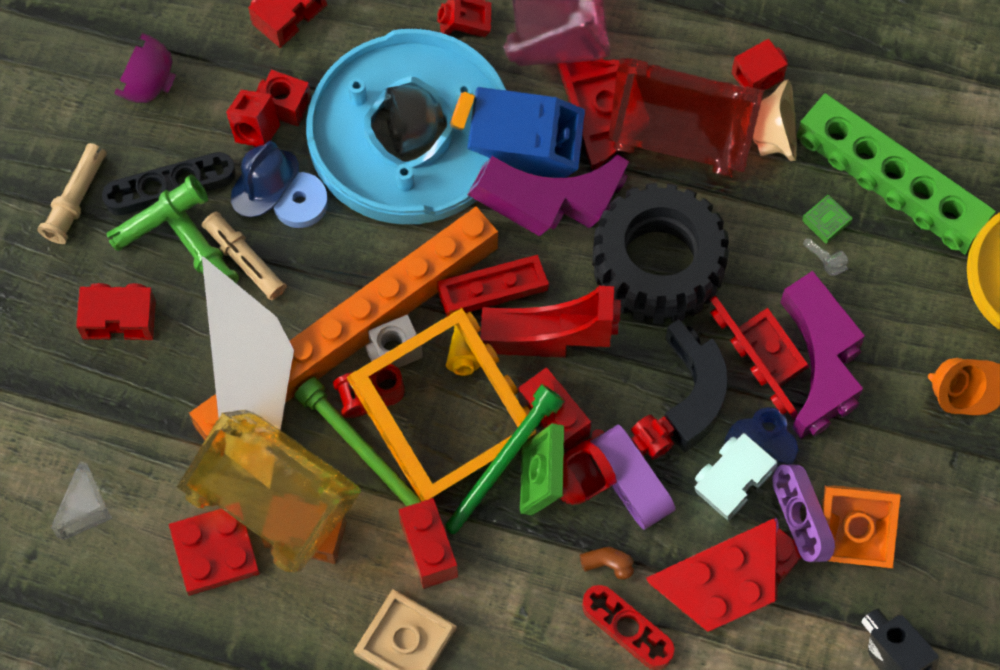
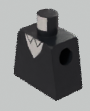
[862,609,939,670]

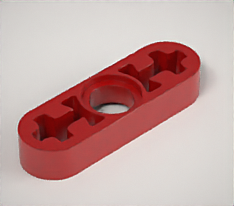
[582,585,674,670]

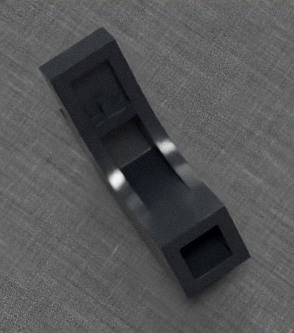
[665,319,727,453]

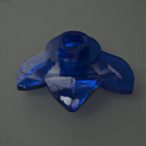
[725,407,798,465]

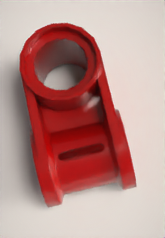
[333,364,405,418]

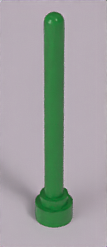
[445,384,565,534]

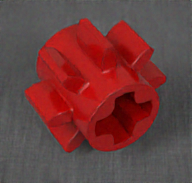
[631,414,675,460]

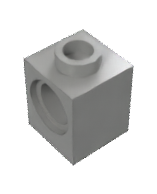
[365,315,423,368]

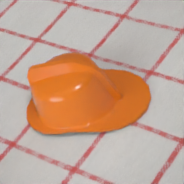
[928,358,1000,415]

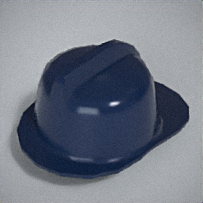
[231,141,299,218]

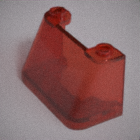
[608,58,764,177]

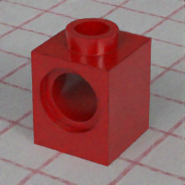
[731,38,788,99]
[256,69,311,127]
[226,89,280,147]

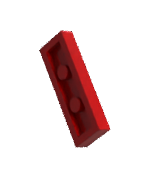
[437,254,549,316]

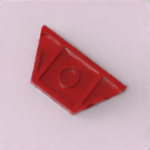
[555,50,649,171]
[646,518,779,632]

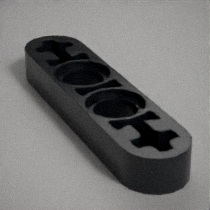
[102,152,236,215]

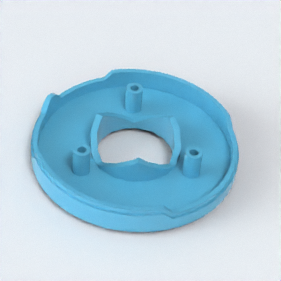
[306,29,507,224]

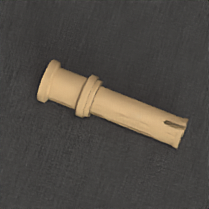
[37,143,107,244]

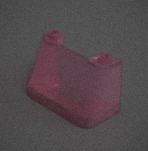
[504,0,610,66]

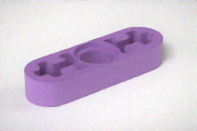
[772,465,835,562]

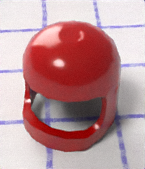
[560,440,617,505]

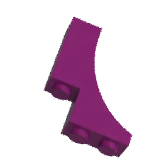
[467,155,629,236]
[780,271,865,439]

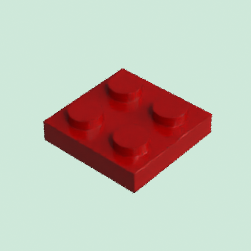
[169,503,260,596]

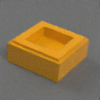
[450,92,475,131]

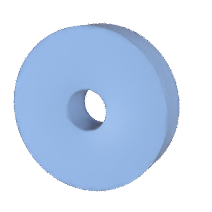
[273,172,328,228]

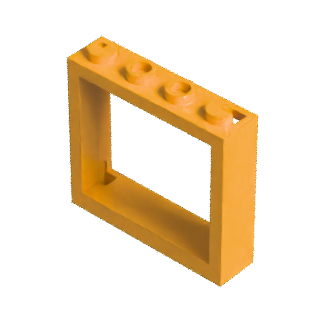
[346,308,537,501]

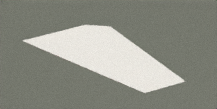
[202,256,294,490]

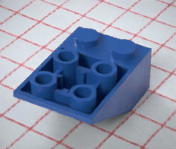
[467,87,585,178]

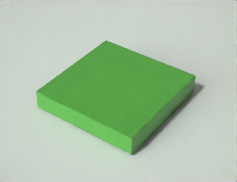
[520,424,564,516]

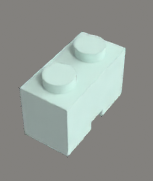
[694,433,777,521]

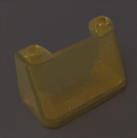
[177,410,361,573]

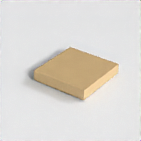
[353,589,457,670]

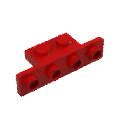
[710,295,809,419]

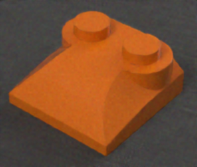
[822,486,901,568]

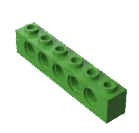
[797,93,996,255]

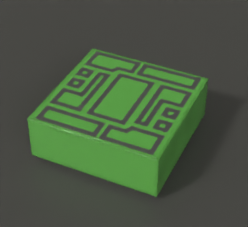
[802,195,853,244]

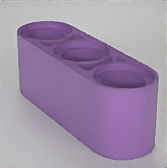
[590,425,676,530]

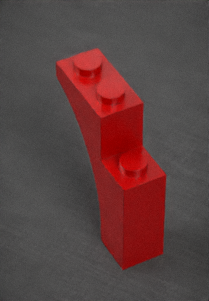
[480,286,621,358]

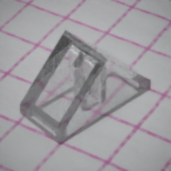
[51,461,112,540]

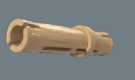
[202,211,287,301]

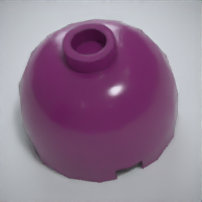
[114,32,176,103]

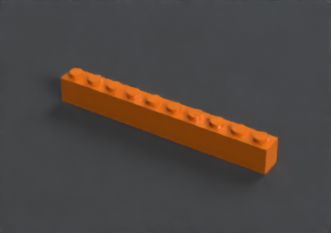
[189,206,498,454]

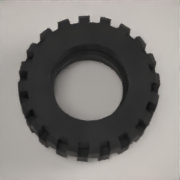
[592,183,729,324]

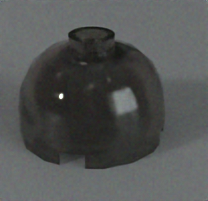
[384,85,443,155]

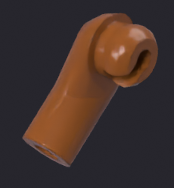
[579,546,634,580]

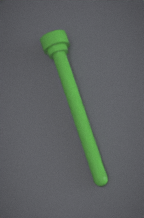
[294,377,422,506]

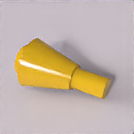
[446,313,480,376]

